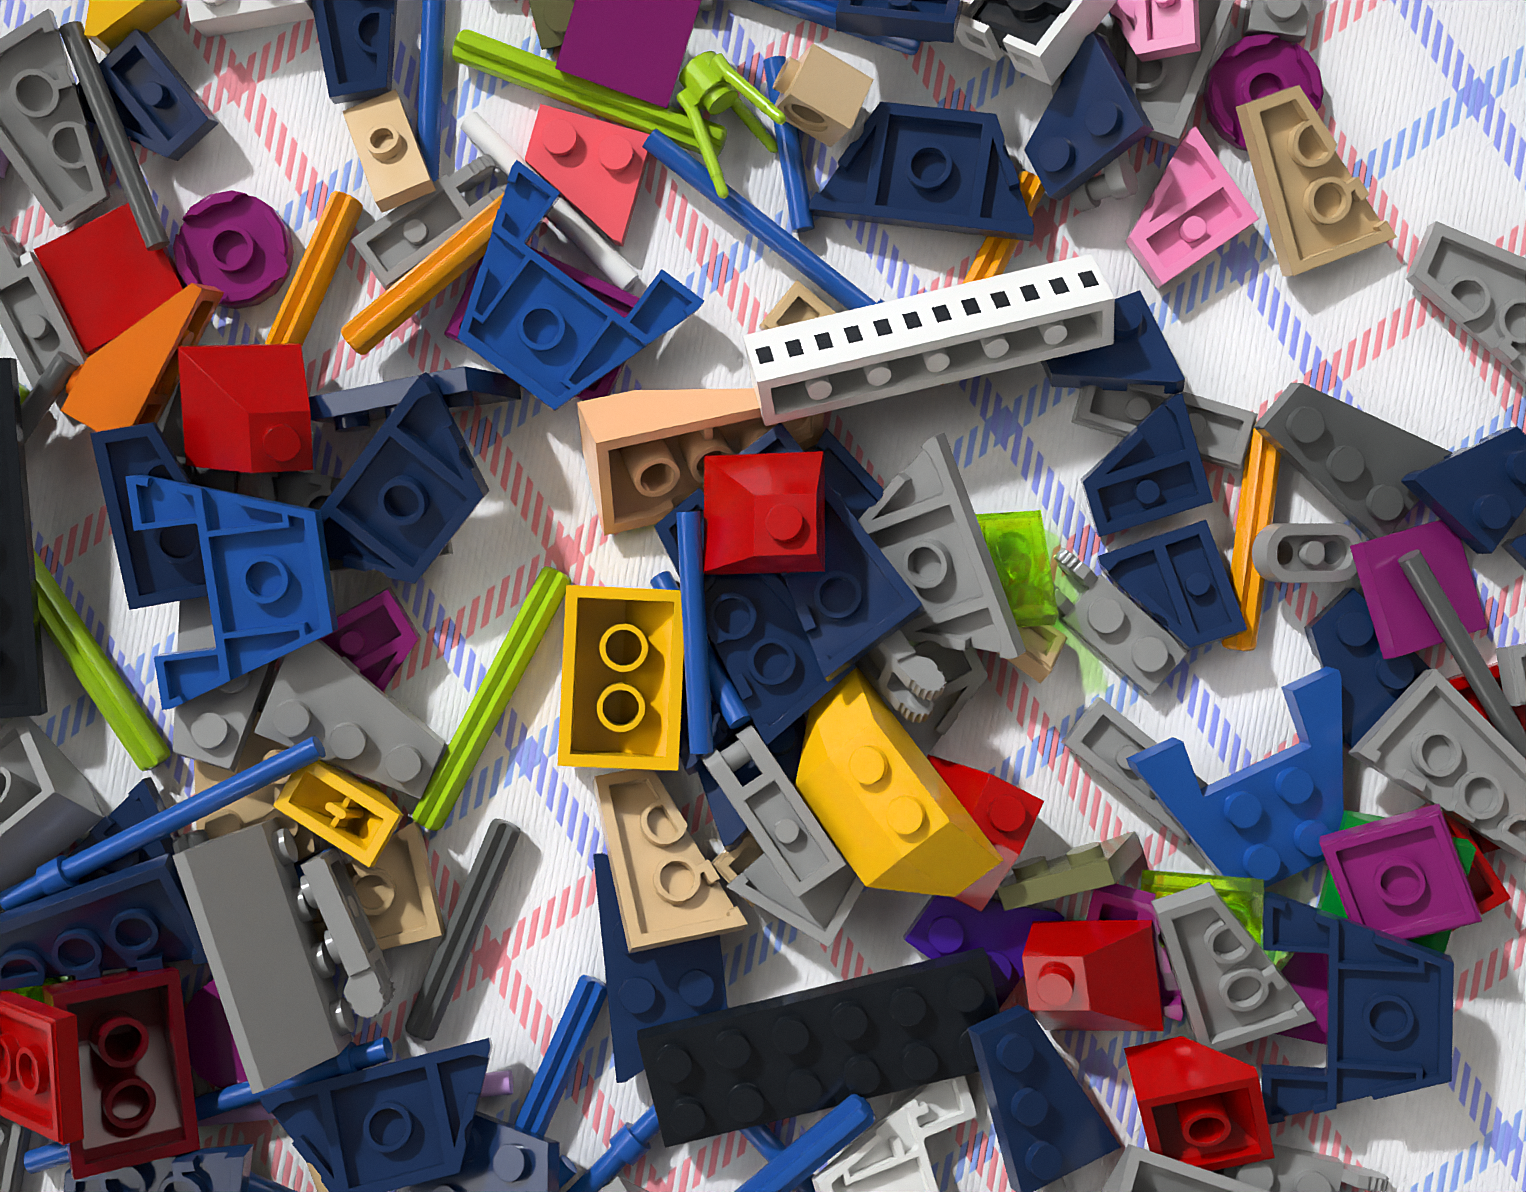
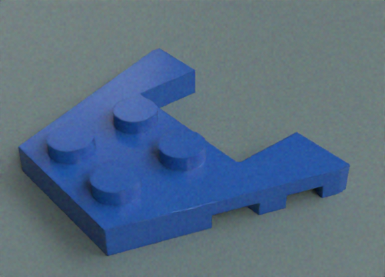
[457,160,704,411]
[125,474,338,710]
[1126,666,1344,899]

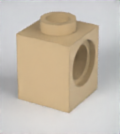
[773,43,874,147]

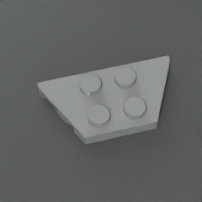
[858,433,1026,659]

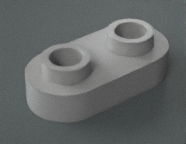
[1252,523,1361,583]

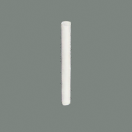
[460,112,639,291]

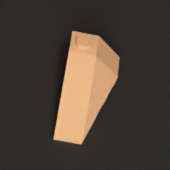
[577,388,824,536]

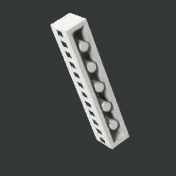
[743,254,1115,426]

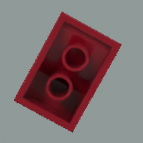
[42,963,200,1180]

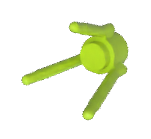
[676,51,786,199]

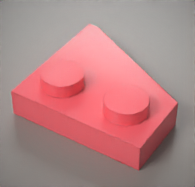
[525,104,650,247]

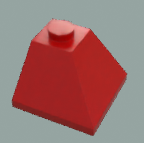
[177,343,313,473]
[703,451,825,575]
[926,754,1044,912]
[1022,920,1165,1031]
[1124,1036,1275,1171]

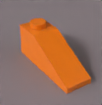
[60,283,224,431]

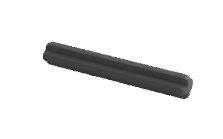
[405,818,521,1041]

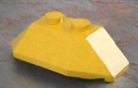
[795,668,1004,897]

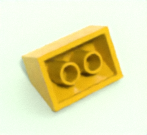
[557,585,684,771]

